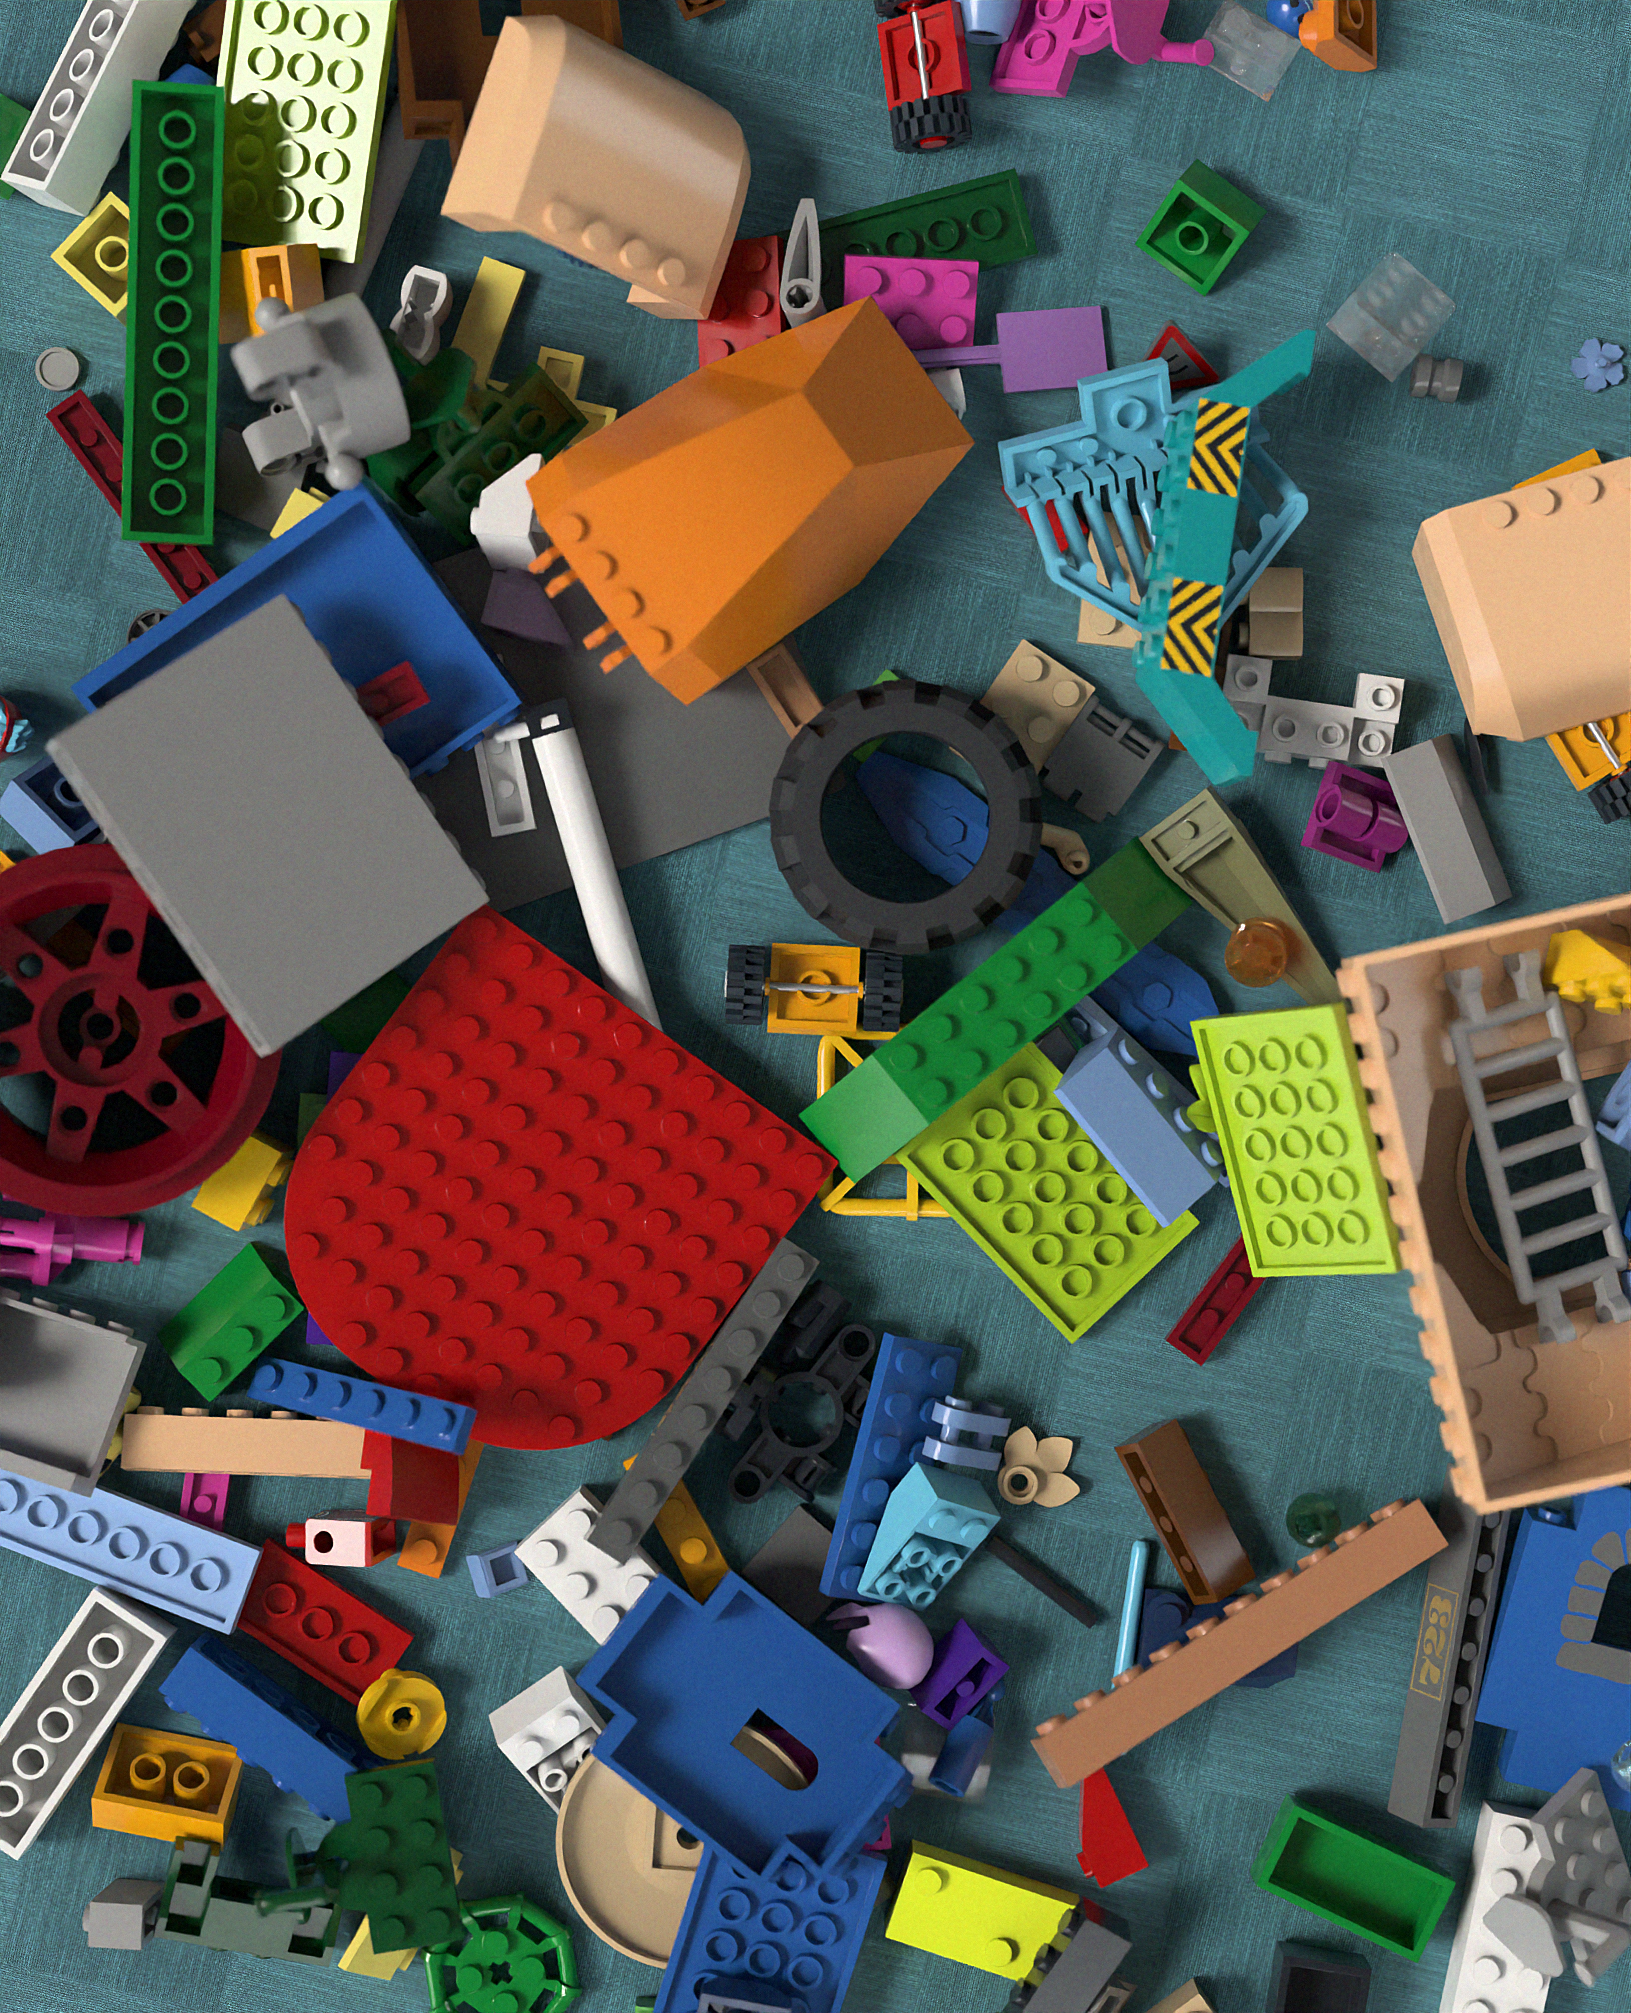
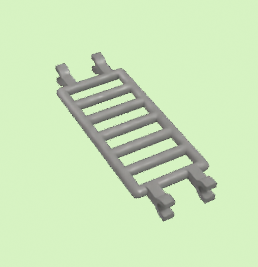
[1444,948,1631,1344]

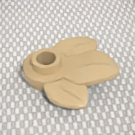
[997,1426,1080,1508]

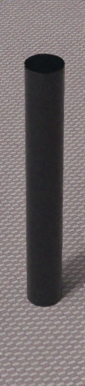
[984,1534,1099,1629]

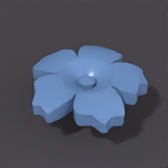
[1570,338,1624,393]

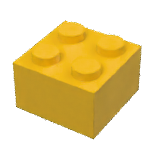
[191,1127,296,1232]

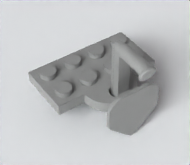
[1482,1767,1631,1986]

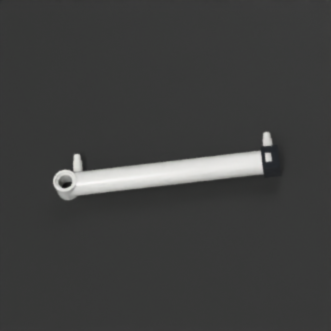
[492,697,664,1033]

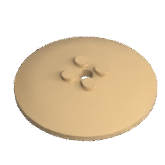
[556,1723,810,1969]

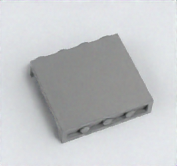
[0,1287,147,1498]

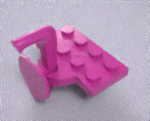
[988,0,1215,98]

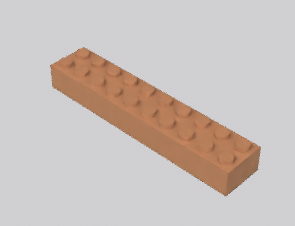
[1030,1497,1449,1788]

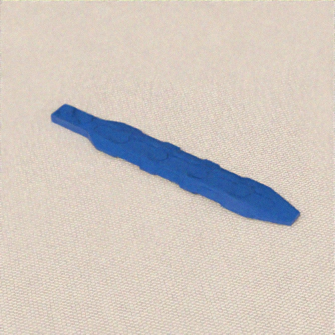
[854,750,1220,1060]

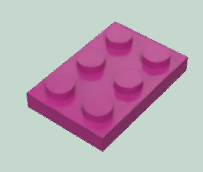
[842,254,979,350]

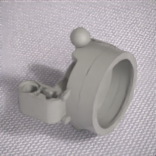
[232,292,410,490]

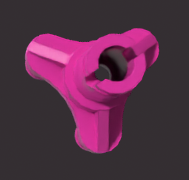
[0,1194,145,1287]

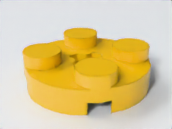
[355,1668,447,1760]

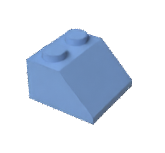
[0,754,103,854]

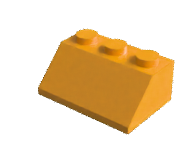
[92,1722,245,1852]

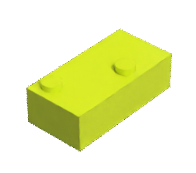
[884,1839,1080,1981]

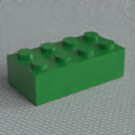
[1249,1793,1456,1963]

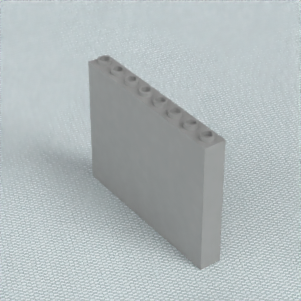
[45,593,490,1057]

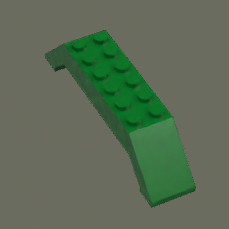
[798,836,1193,1184]

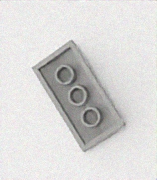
[1381,733,1513,924]

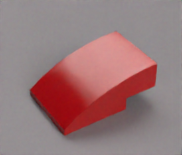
[360,1379,460,1526]

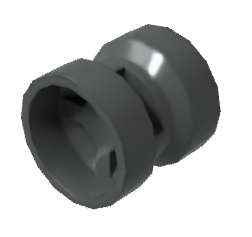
[1409,352,1463,404]

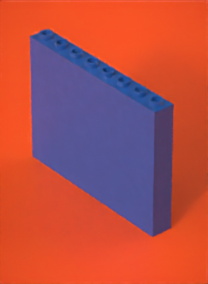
[70,474,526,785]

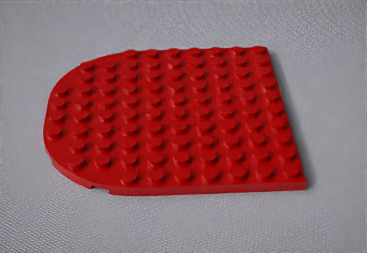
[284,903,839,1451]

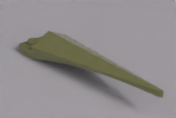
[1139,785,1363,1058]

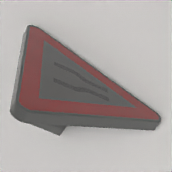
[1141,320,1220,390]

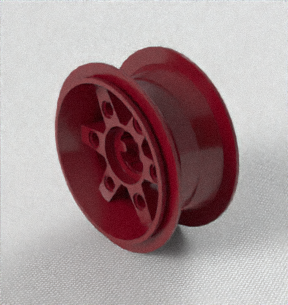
[0,844,282,1216]

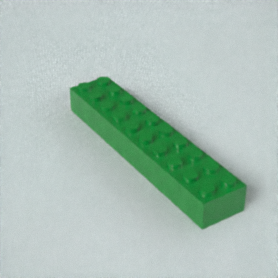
[121,79,226,547]

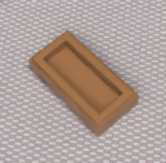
[745,642,825,740]

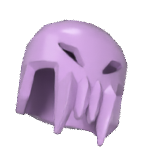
[826,1602,934,1690]

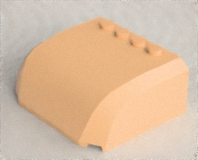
[441,15,751,320]
[1411,456,1631,743]

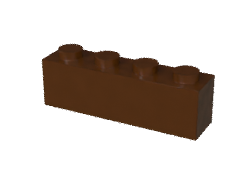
[1114,1418,1257,1605]

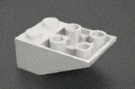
[488,1666,607,1815]

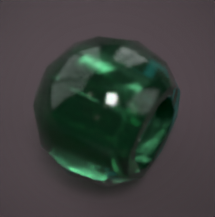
[1285,1493,1341,1549]

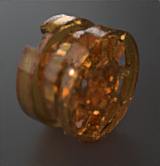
[1224,917,1291,988]

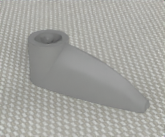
[780,198,827,328]

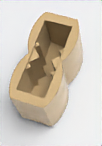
[1237,567,1303,660]

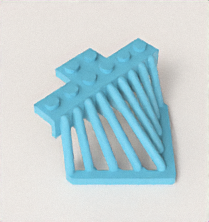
[998,357,1308,633]

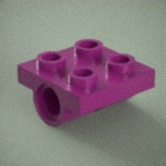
[1301,761,1409,873]

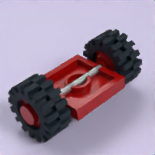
[874,0,973,154]

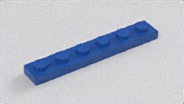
[246,1355,477,1455]

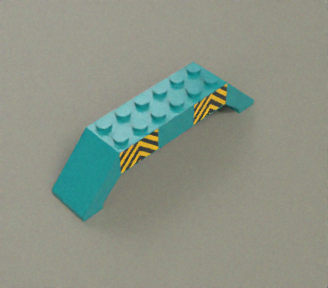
[1131,328,1316,788]

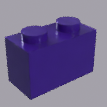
[907,1618,1010,1731]

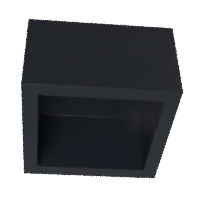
[1265,1940,1372,2013]

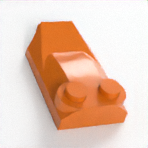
[1299,0,1377,72]

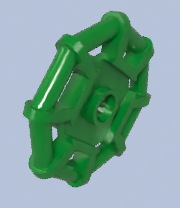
[420,1890,583,2013]

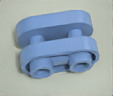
[922,1395,1011,1471]

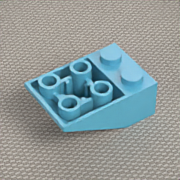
[857,1462,1001,1612]

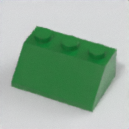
[157,1242,307,1402]

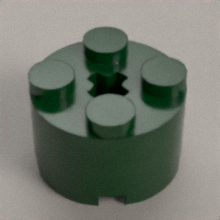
[364,425,438,517]

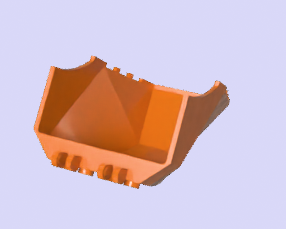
[525,295,976,706]

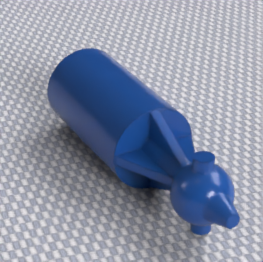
[928,1675,1006,1797]

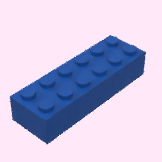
[158,1630,389,1823]

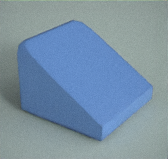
[466,1541,529,1598]

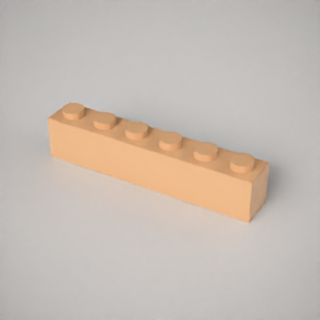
[121,1406,371,1479]

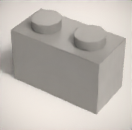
[83,1878,165,1950]

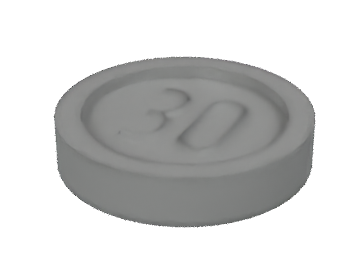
[35,347,81,393]

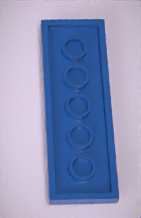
[818,1332,963,1603]

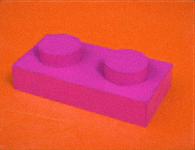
[179,1473,233,1533]

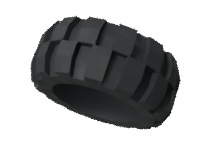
[768,679,1044,955]

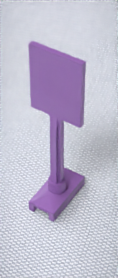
[911,306,1108,394]

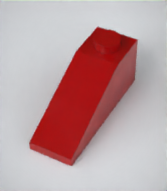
[1076,1766,1149,1888]

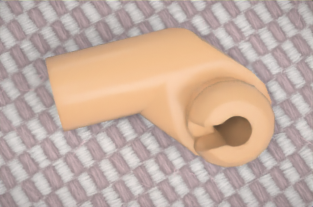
[1040,822,1090,875]

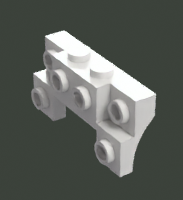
[1222,654,1405,771]

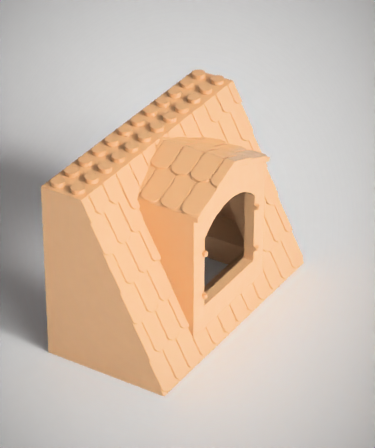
[1336,891,1631,1514]

